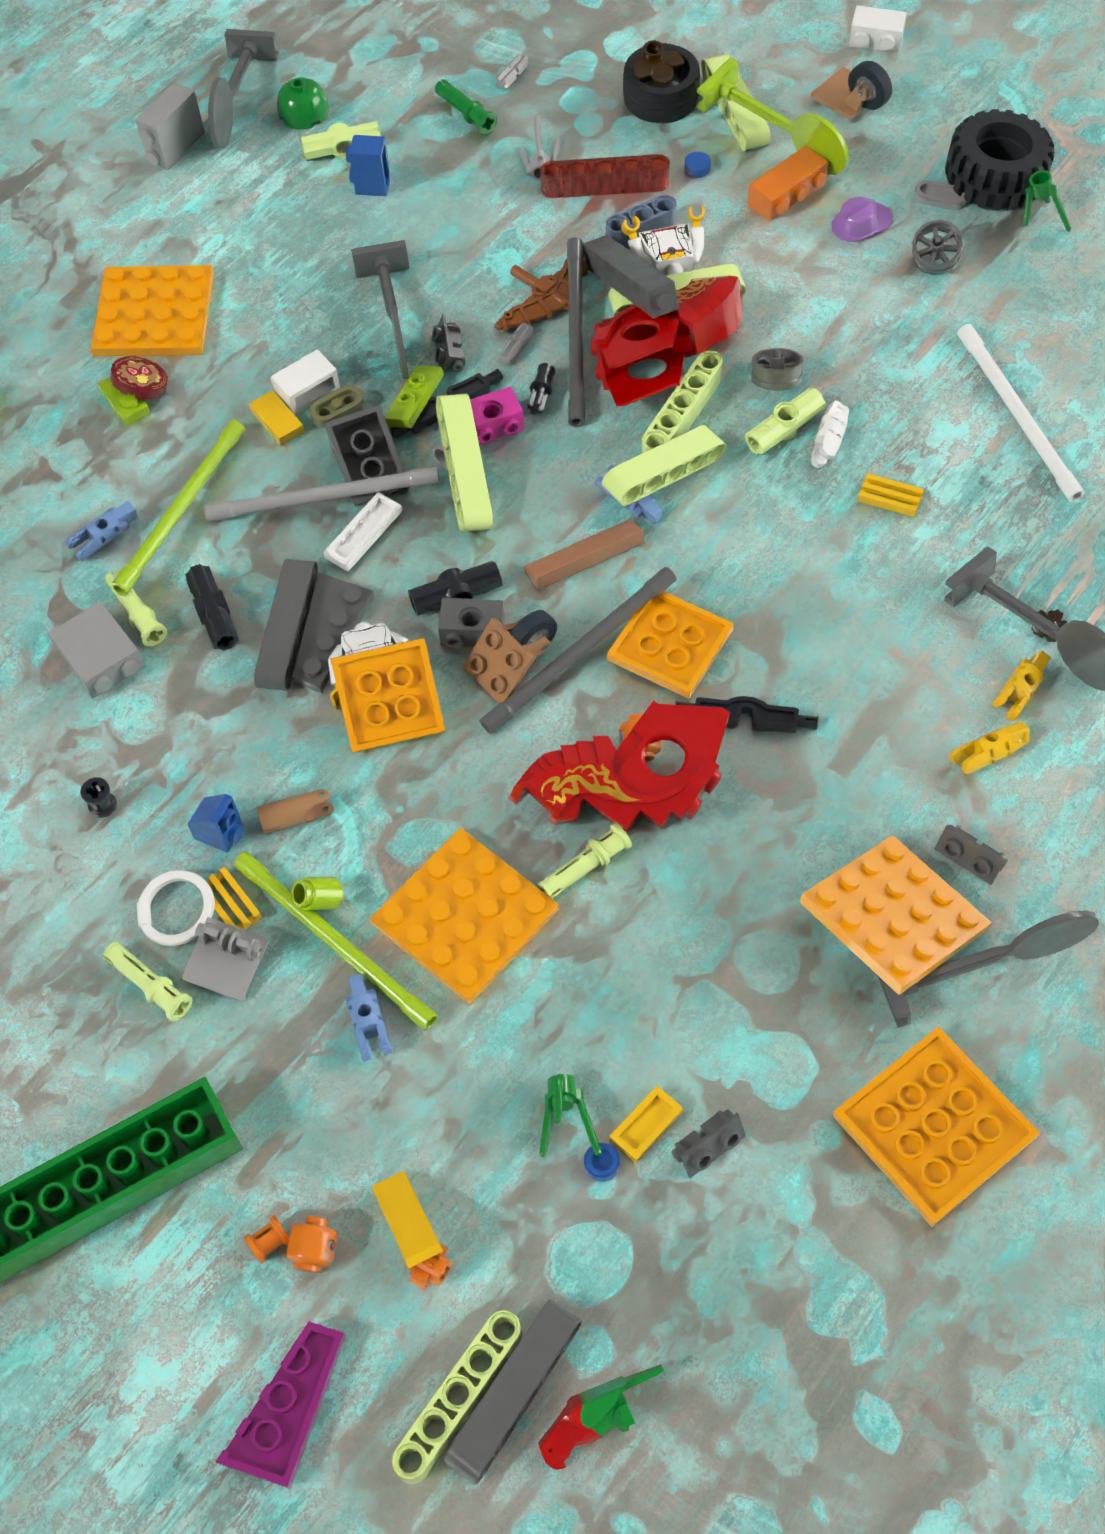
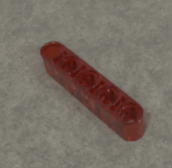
[540,154,670,198]

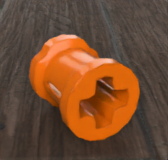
[244,1215,289,1264]

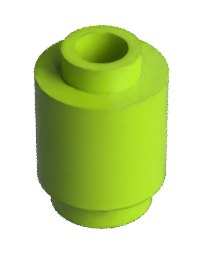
[291,876,344,910]

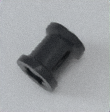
[80,777,117,818]

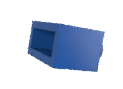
[346,135,391,196]

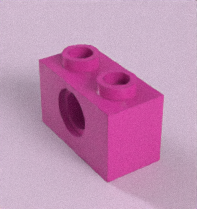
[470,386,525,445]

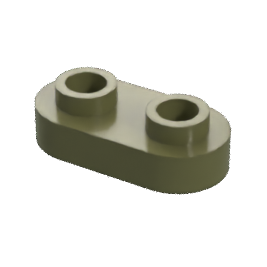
[310,385,364,428]

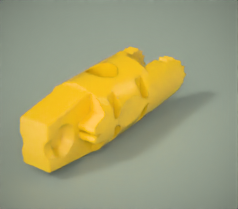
[992,650,1051,721]
[948,722,1030,775]

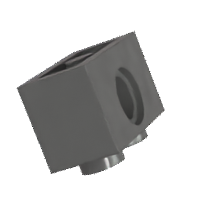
[438,598,505,648]

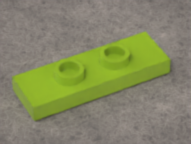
[384,365,444,428]

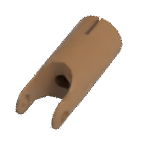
[256,789,333,835]

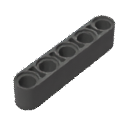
[254,559,318,691]
[443,1299,582,1485]

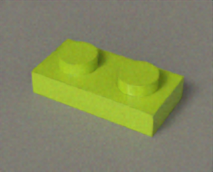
[97,377,151,426]

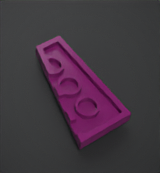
[216,1321,346,1489]

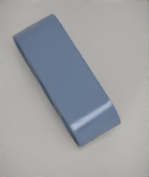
[606,195,677,249]

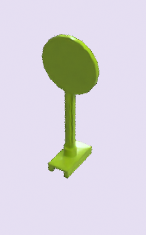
[697,57,849,175]

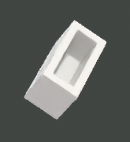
[849,5,907,53]
[270,349,340,415]

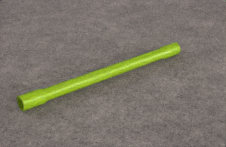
[111,420,245,596]
[234,851,438,1031]

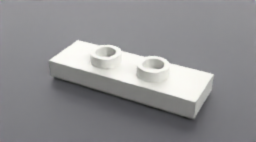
[323,492,402,571]

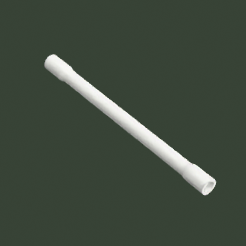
[957,324,1085,502]

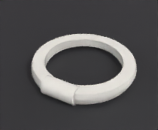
[136,870,215,946]

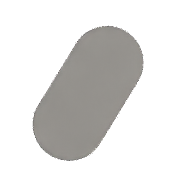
[914,180,967,211]

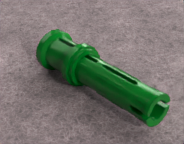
[435,79,497,135]

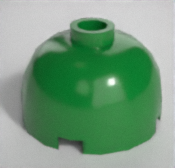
[277,77,329,130]

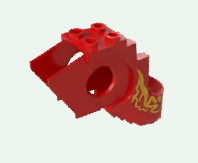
[590,275,743,407]
[508,700,730,833]

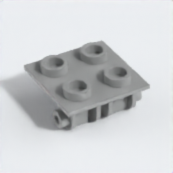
[181,917,270,1002]

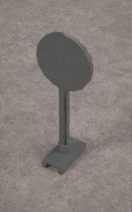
[208,29,279,148]
[351,240,410,379]
[944,546,1105,691]
[877,910,1099,1028]

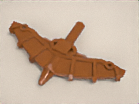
[494,249,588,333]

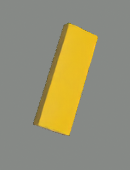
[371,1171,443,1269]

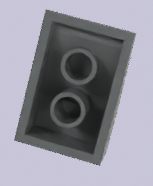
[324,404,410,506]

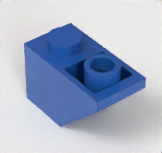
[187,794,244,853]

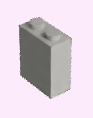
[135,82,205,170]
[47,601,145,699]

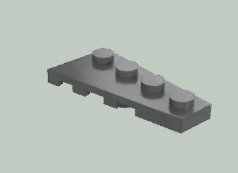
[292,572,374,693]

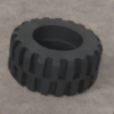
[945,109,1055,211]

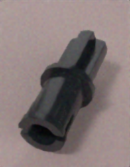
[527,363,556,415]

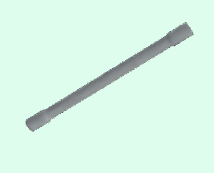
[204,465,440,522]

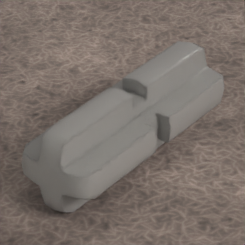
[496,54,529,90]
[500,323,534,365]

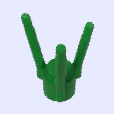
[1023,170,1072,232]
[539,1074,602,1157]

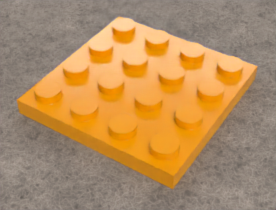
[90,265,214,357]
[370,827,559,1005]
[799,835,992,995]
[832,1026,1040,1227]

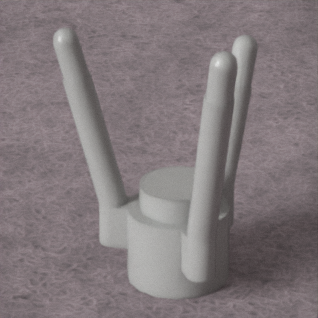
[518,116,561,181]

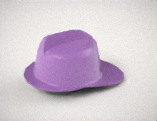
[832,197,893,242]

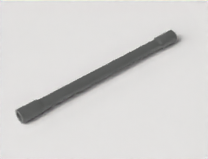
[567,237,586,427]
[479,566,677,735]

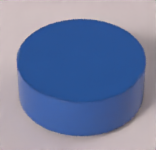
[684,152,711,177]
[584,1143,620,1182]

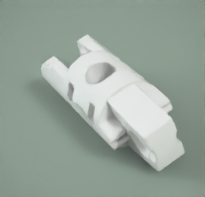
[811,400,849,469]

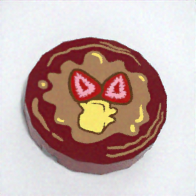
[110,356,168,400]

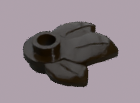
[633,40,684,85]

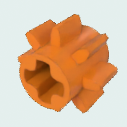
[405,1244,452,1290]

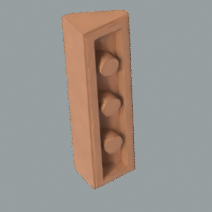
[524,519,644,590]

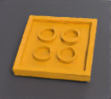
[607,592,734,699]
[330,637,445,753]

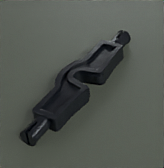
[390,369,503,439]
[675,696,818,733]

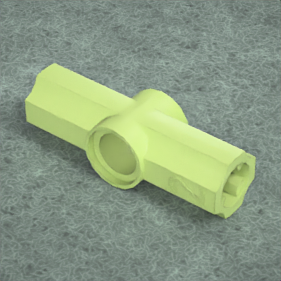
[300,121,381,160]
[745,388,826,455]

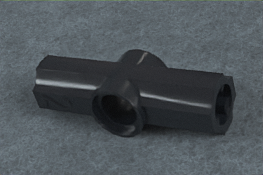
[408,560,503,616]
[185,564,239,651]

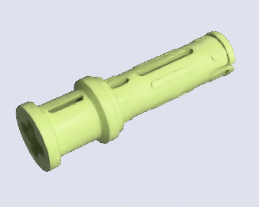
[105,570,167,647]
[538,823,632,899]
[103,942,193,1022]

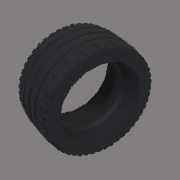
[623,43,700,124]

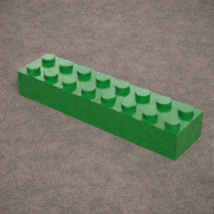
[0,1076,243,1283]

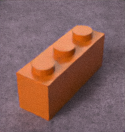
[747,145,829,221]

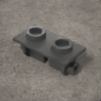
[432,314,466,373]
[934,824,1008,885]
[671,1109,746,1178]

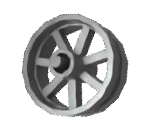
[912,220,963,275]
[751,348,803,391]

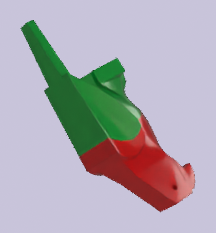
[538,1364,664,1470]

